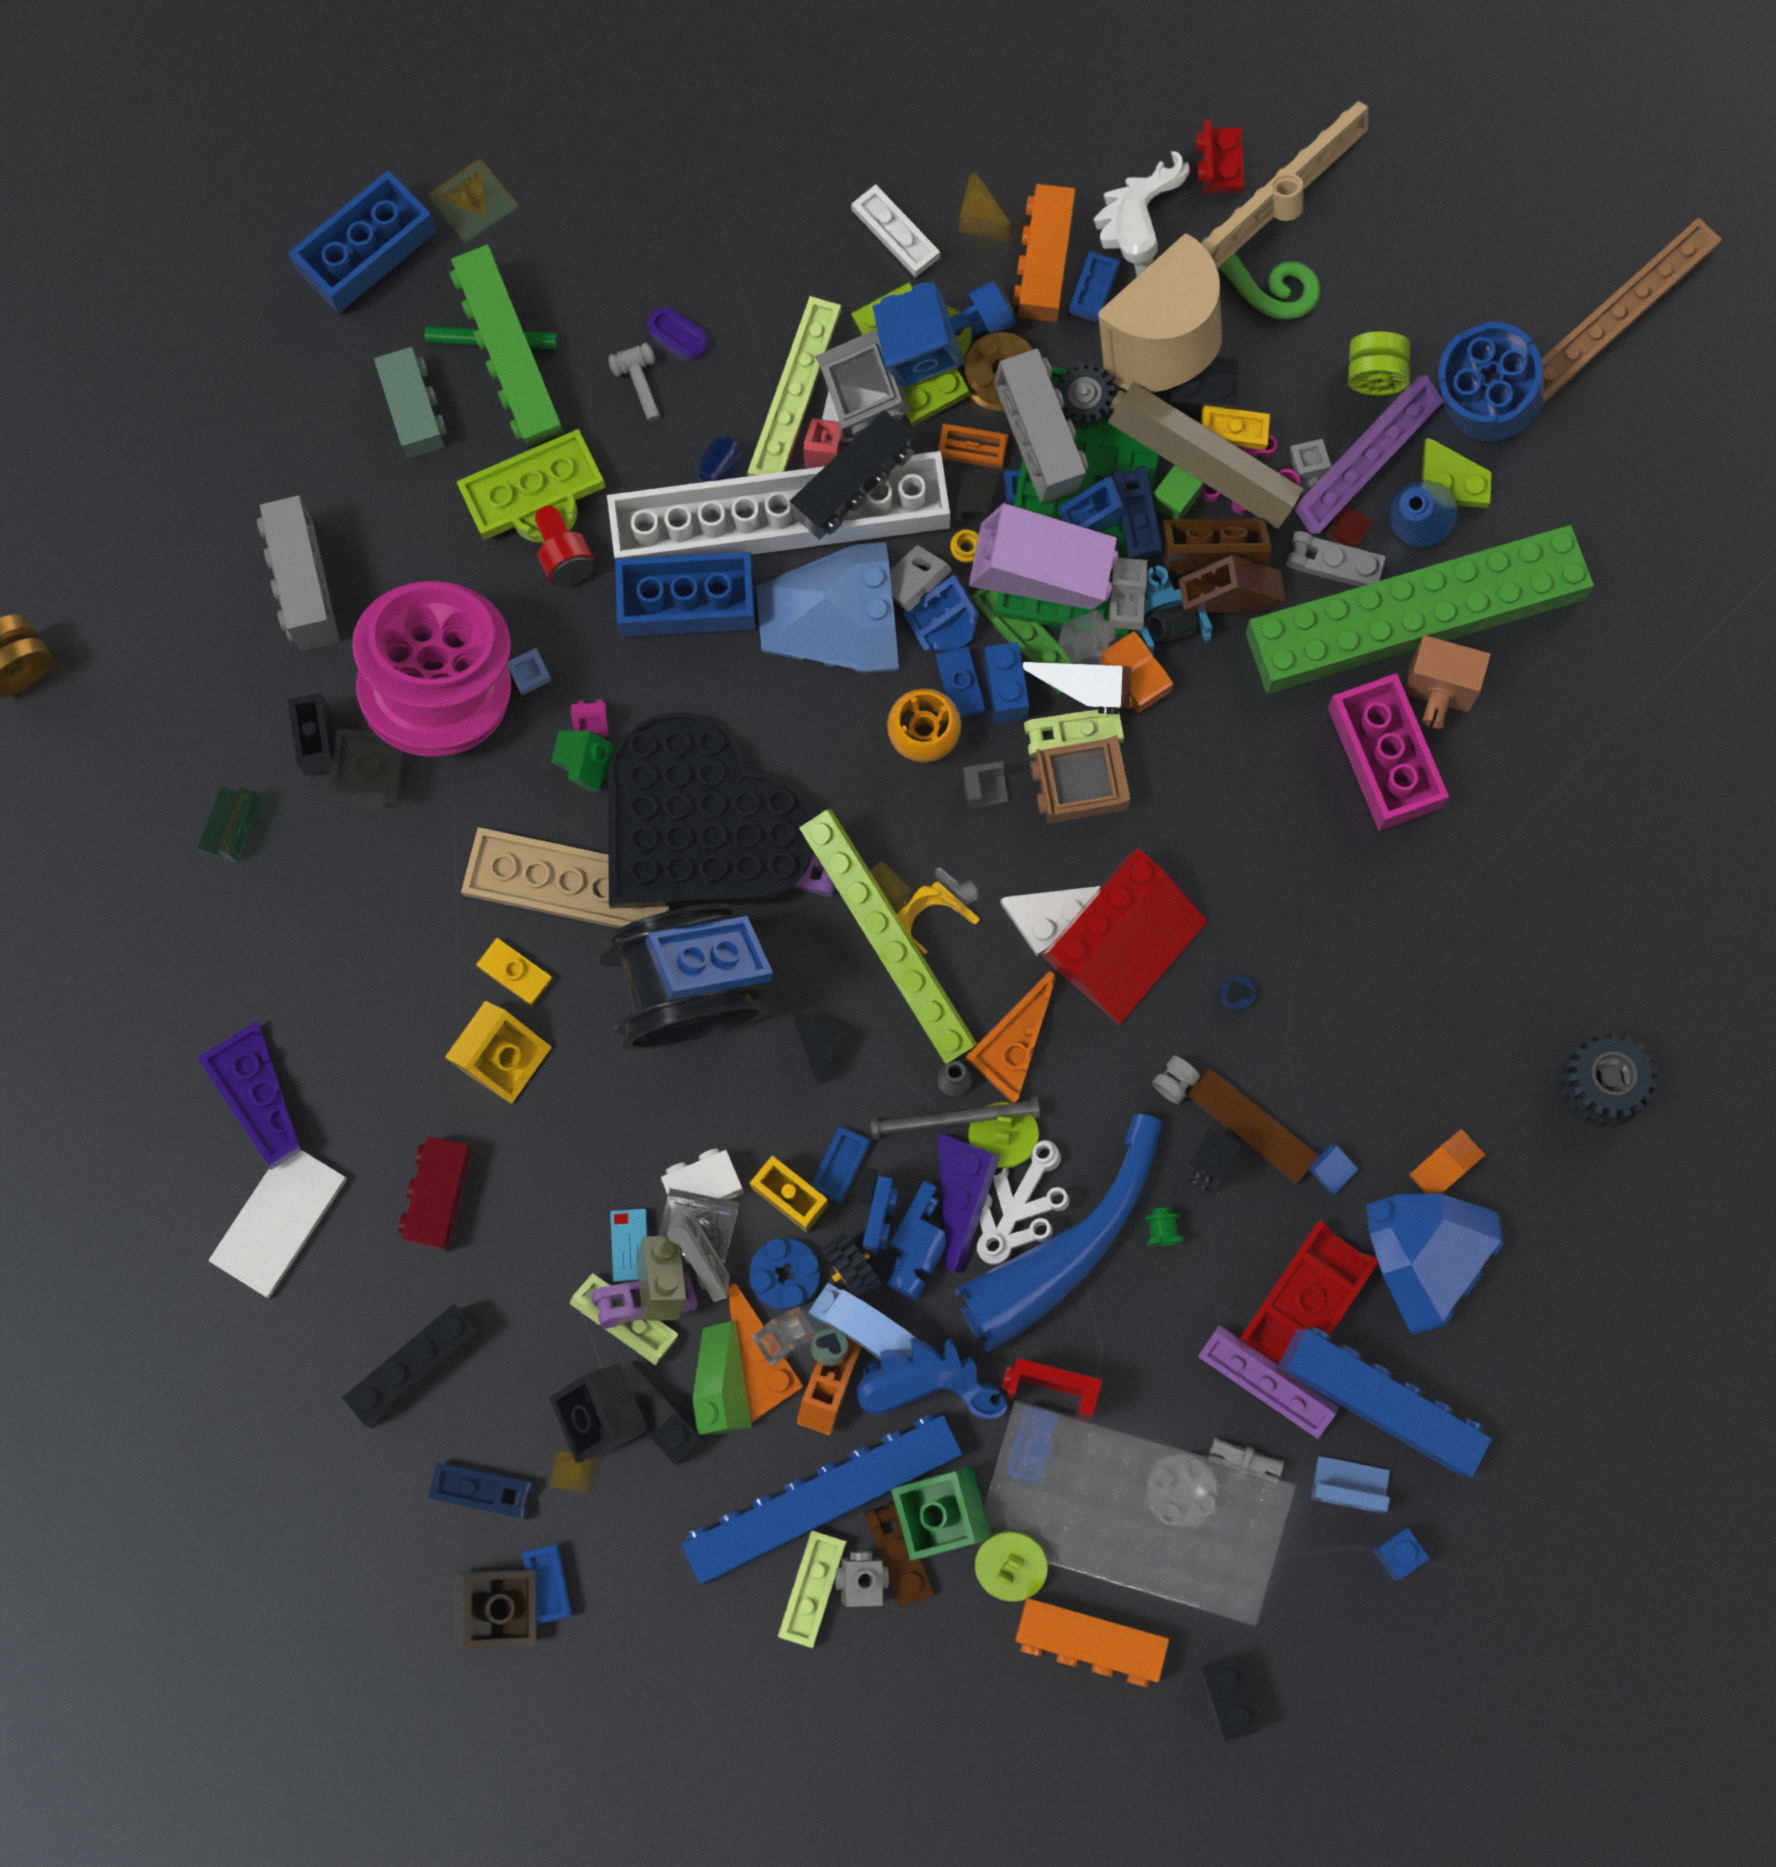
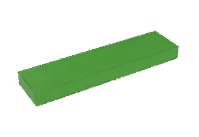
[969,588,1078,695]

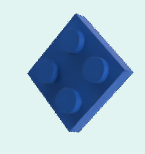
[863,1176,898,1258]

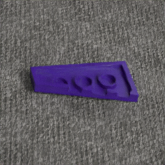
[197,1021,301,1170]

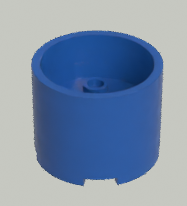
[1438,322,1544,441]

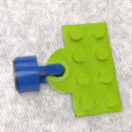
[851,281,1017,427]

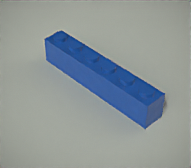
[1277,1327,1492,1477]

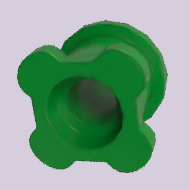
[1145,1207,1184,1247]

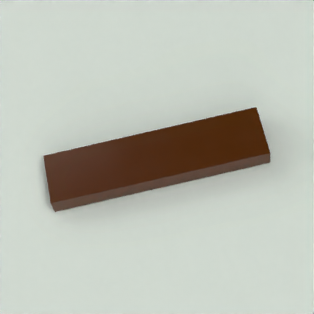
[1187,1068,1319,1185]

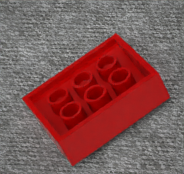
[1041,848,1208,1025]

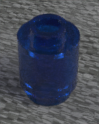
[695,436,742,482]

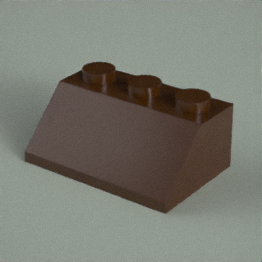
[1162,518,1271,574]

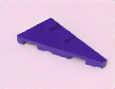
[938,1133,1000,1273]

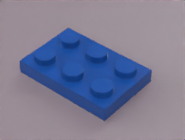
[645,916,773,1000]

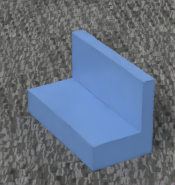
[1311,1456,1390,1514]

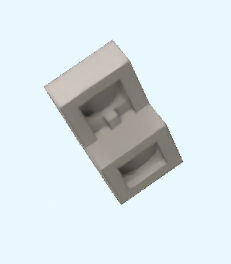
[1290,439,1332,499]
[1108,557,1147,631]

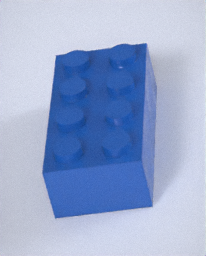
[288,170,437,314]
[615,552,756,637]

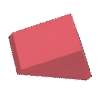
[803,418,844,468]

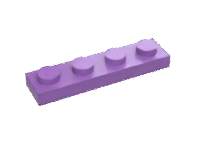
[1198,1325,1340,1439]

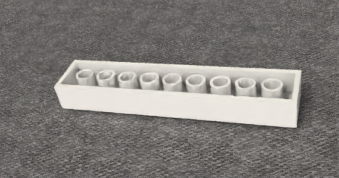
[607,451,950,559]

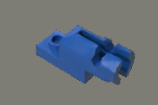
[887,1181,945,1300]

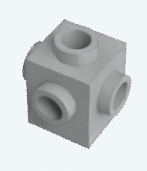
[835,1551,889,1607]

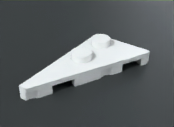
[1000,886,1101,957]

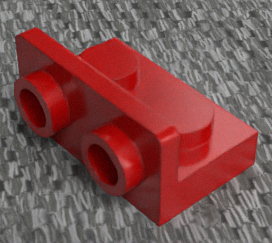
[1196,120,1244,194]

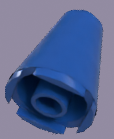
[1389,480,1458,548]

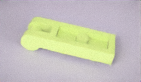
[1024,709,1124,757]

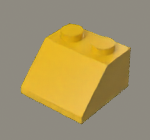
[445,1001,552,1104]

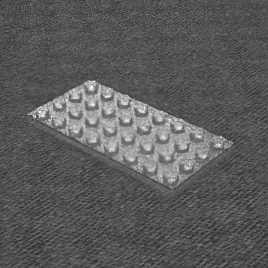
[979,1400,1296,1626]

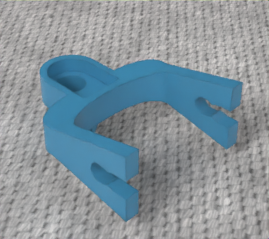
[1137,566,1212,658]

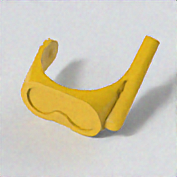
[897,882,980,956]

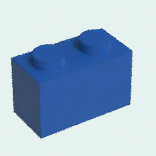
[984,642,1029,724]

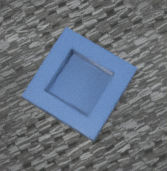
[507,648,552,695]

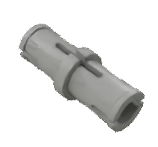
[1208,1438,1284,1484]

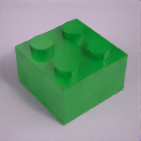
[891,1466,992,1561]

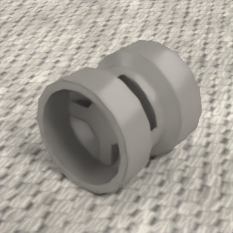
[1152,1055,1201,1104]

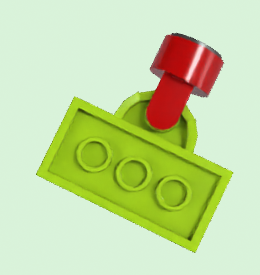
[457,429,606,587]

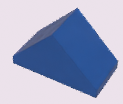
[1059,477,1123,531]

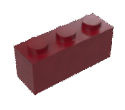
[398,1136,473,1253]

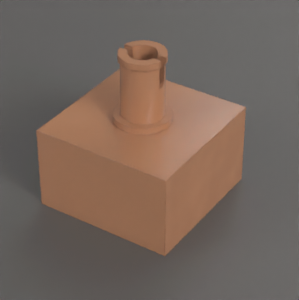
[1404,635,1490,729]

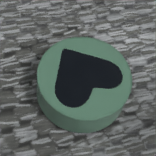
[811,1328,848,1366]

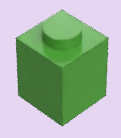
[1152,465,1203,519]

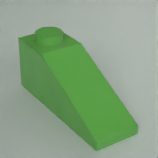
[693,1321,752,1435]

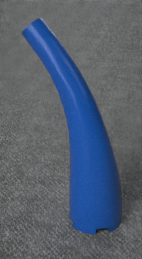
[955,1114,1163,1352]

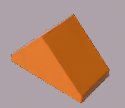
[1409,1129,1485,1194]

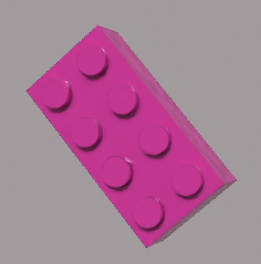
[1328,673,1449,831]

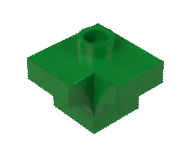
[551,731,616,791]

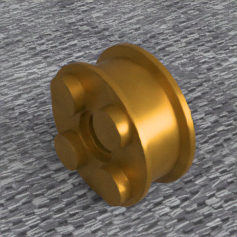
[964,332,1033,412]

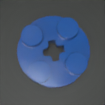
[749,1238,820,1311]

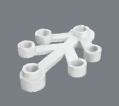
[977,1140,1070,1265]

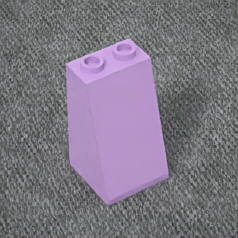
[969,503,1118,610]

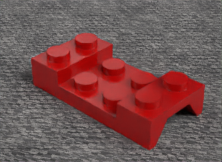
[1239,1220,1378,1365]

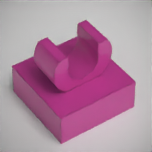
[571,699,609,737]

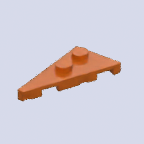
[966,971,1056,1104]
[728,1283,804,1423]

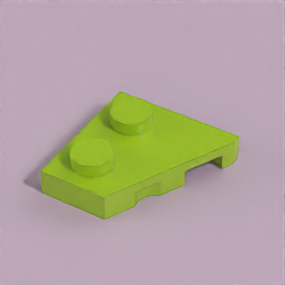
[1422,438,1491,508]

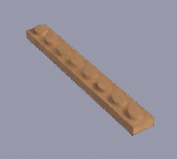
[1541,217,1722,405]

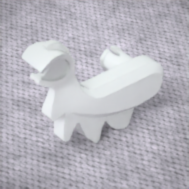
[1094,151,1190,277]

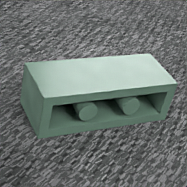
[374,347,447,459]

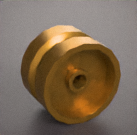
[0,614,53,698]

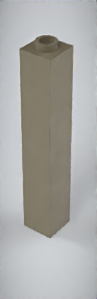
[1108,382,1304,529]

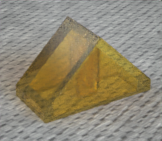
[959,172,1010,241]

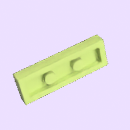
[570,1273,678,1365]
[778,1530,846,1648]

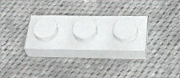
[851,185,940,277]

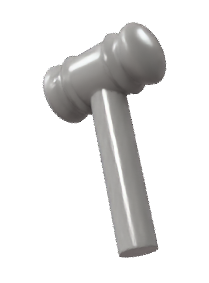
[608,342,660,422]

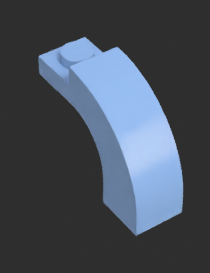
[808,1283,917,1359]

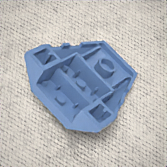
[756,542,899,674]

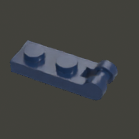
[1112,466,1162,559]
[428,1462,536,1520]

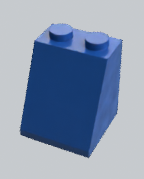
[872,282,965,388]

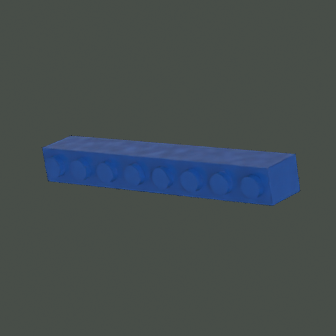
[681,1413,962,1586]

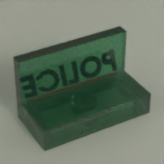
[198,786,260,862]

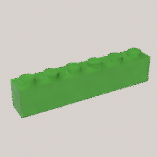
[449,244,564,448]

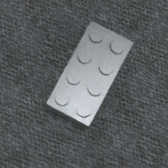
[994,348,1088,505]
[257,495,340,652]

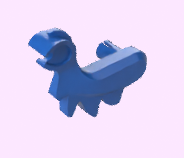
[857,1337,1008,1420]

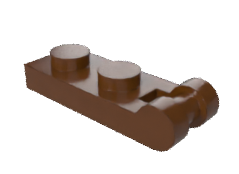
[864,1500,934,1609]

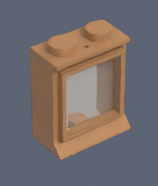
[1030,735,1130,824]

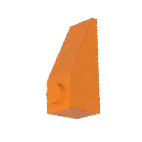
[796,1327,862,1436]

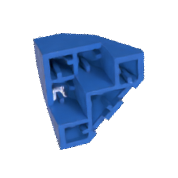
[1366,1194,1504,1335]

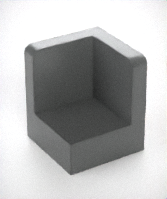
[963,761,1008,809]

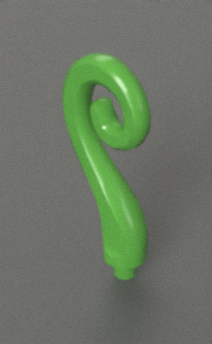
[1199,237,1320,320]

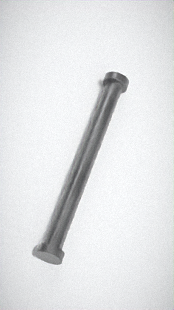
[870,1097,1040,1140]

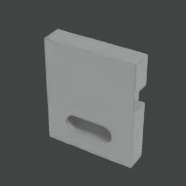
[890,545,952,612]

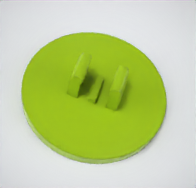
[968,1102,1039,1168]
[975,1531,1048,1601]

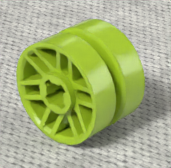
[1348,331,1411,395]

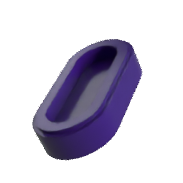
[648,308,708,361]

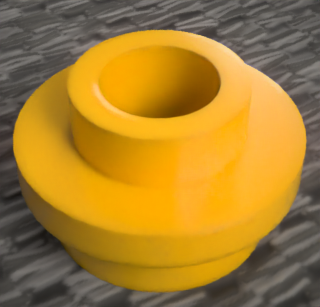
[950,530,979,563]

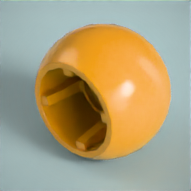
[887,688,962,763]

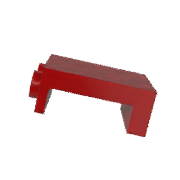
[1001,1358,1102,1421]

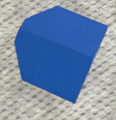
[902,574,979,651]

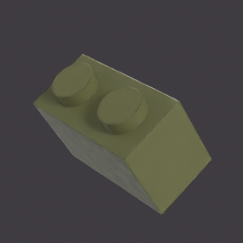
[636,1236,686,1321]

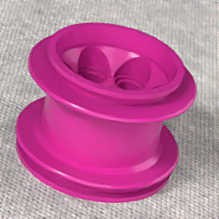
[352,581,511,757]

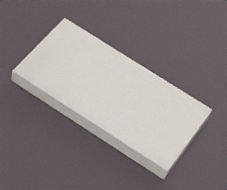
[208,1150,347,1299]

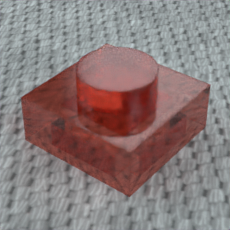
[1326,505,1374,548]

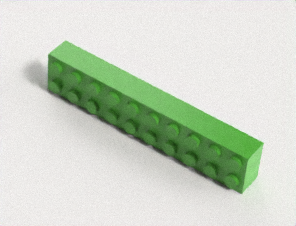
[1245,525,1594,694]

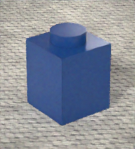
[1372,1528,1430,1581]

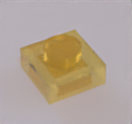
[550,1451,592,1493]

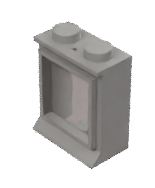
[815,330,911,437]

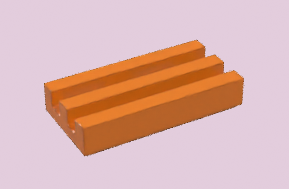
[938,424,1008,469]

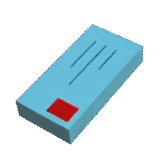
[610,1209,648,1283]

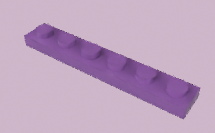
[1294,375,1443,534]

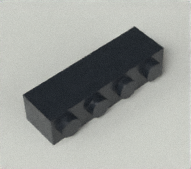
[789,410,914,540]
[342,1303,482,1429]

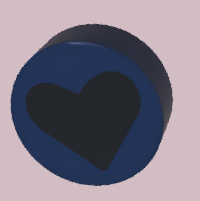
[1220,975,1256,1012]

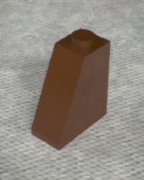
[1178,555,1286,614]

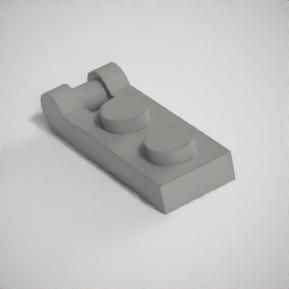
[1286,531,1386,587]
[667,1205,730,1302]

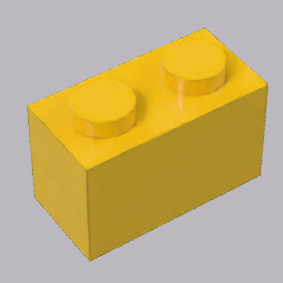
[750,1156,829,1233]

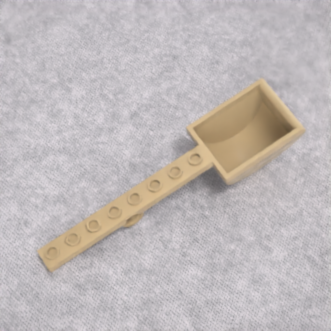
[1098,101,1368,393]

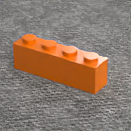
[1013,184,1075,323]
[1015,1598,1169,1688]

